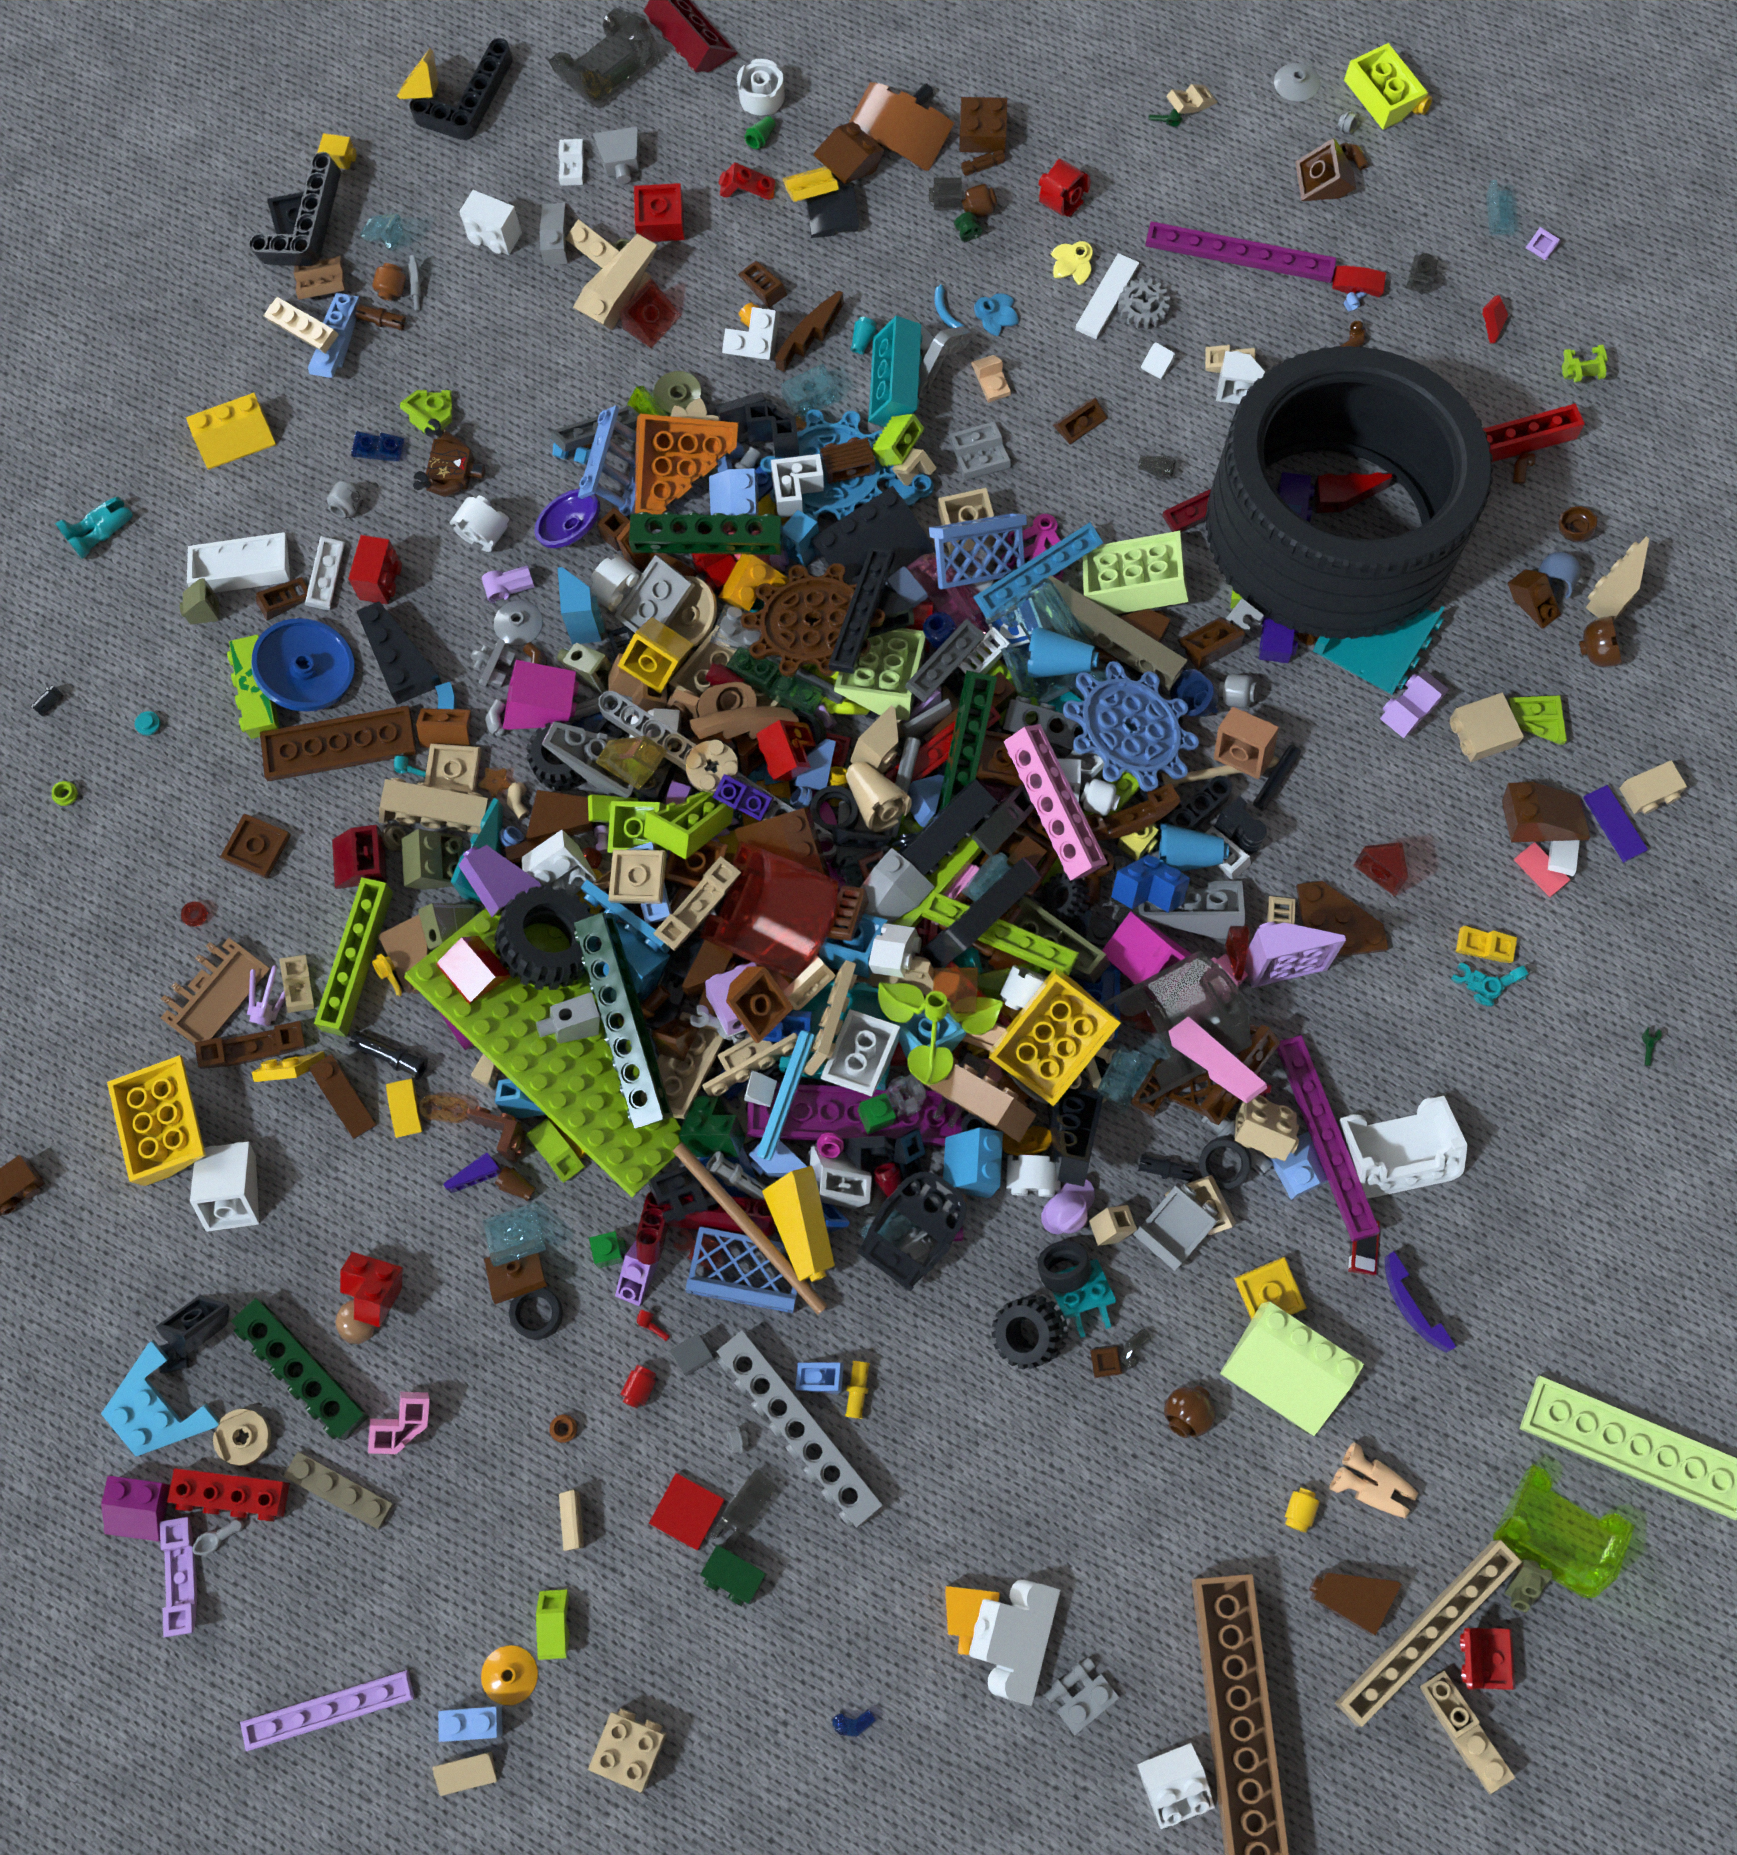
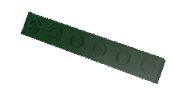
[629,512,783,555]
[935,670,997,816]
[231,1297,370,1440]

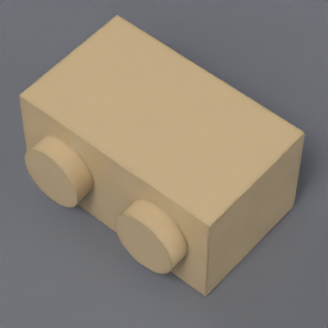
[1619,760,1687,815]

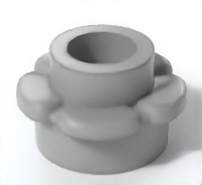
[1338,111,1358,134]
[727,1426,748,1454]

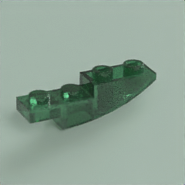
[726,646,826,715]

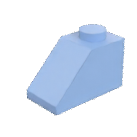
[748,1140,807,1178]

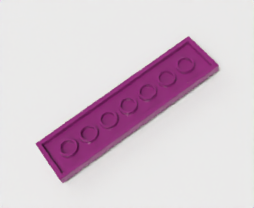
[747,1083,961,1146]

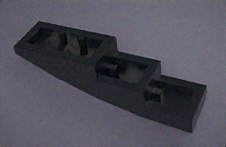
[645,930,710,1030]

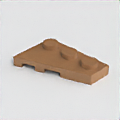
[664,689,700,733]

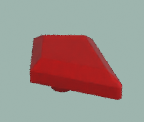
[1482,295,1508,344]

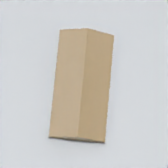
[641,1012,725,1119]

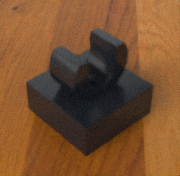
[159,1344,189,1374]

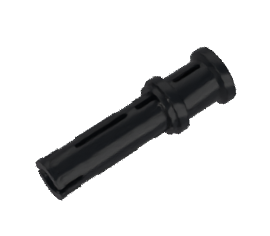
[349,1031,428,1080]

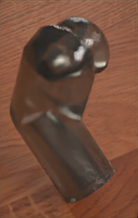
[1120,1329,1151,1369]

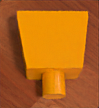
[945,1586,1000,1655]

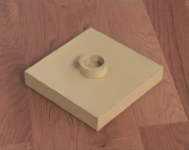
[425,744,482,794]
[608,850,667,904]

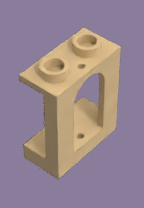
[755,928,836,1011]

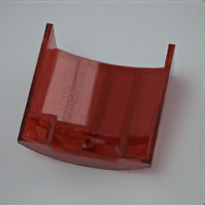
[699,841,838,979]

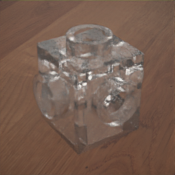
[886,1074,926,1117]

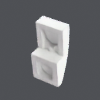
[559,139,583,186]

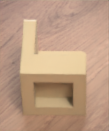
[892,448,937,486]

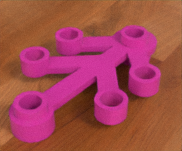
[1001,514,1063,598]

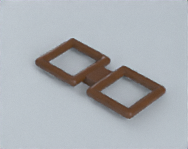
[939,825,1059,956]

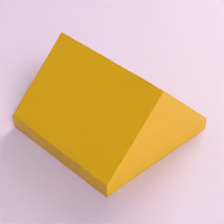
[397,48,438,99]

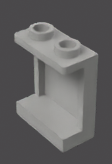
[1133,1183,1220,1271]

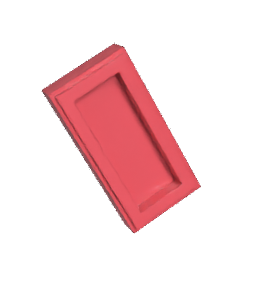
[1514,842,1571,897]

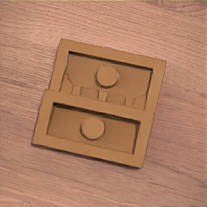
[294,256,345,300]

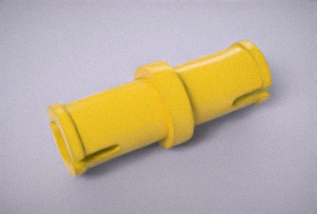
[845,1361,870,1419]

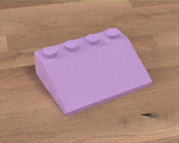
[1243,922,1346,988]

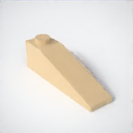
[573,234,658,330]

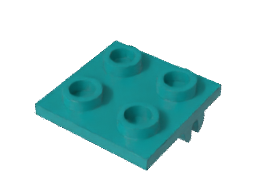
[1052,1259,1116,1338]

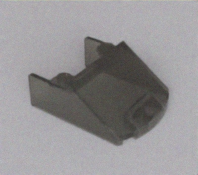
[1101,951,1252,1104]

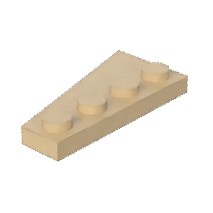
[803,960,857,1076]

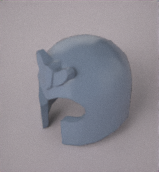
[1538,552,1582,599]

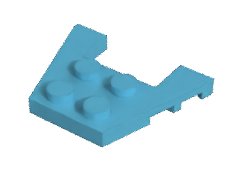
[101,1340,220,1457]

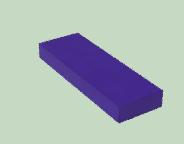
[1583,785,1648,863]

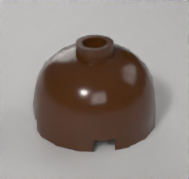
[1579,616,1622,668]

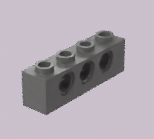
[1001,696,1098,756]

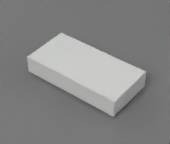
[1547,840,1580,876]

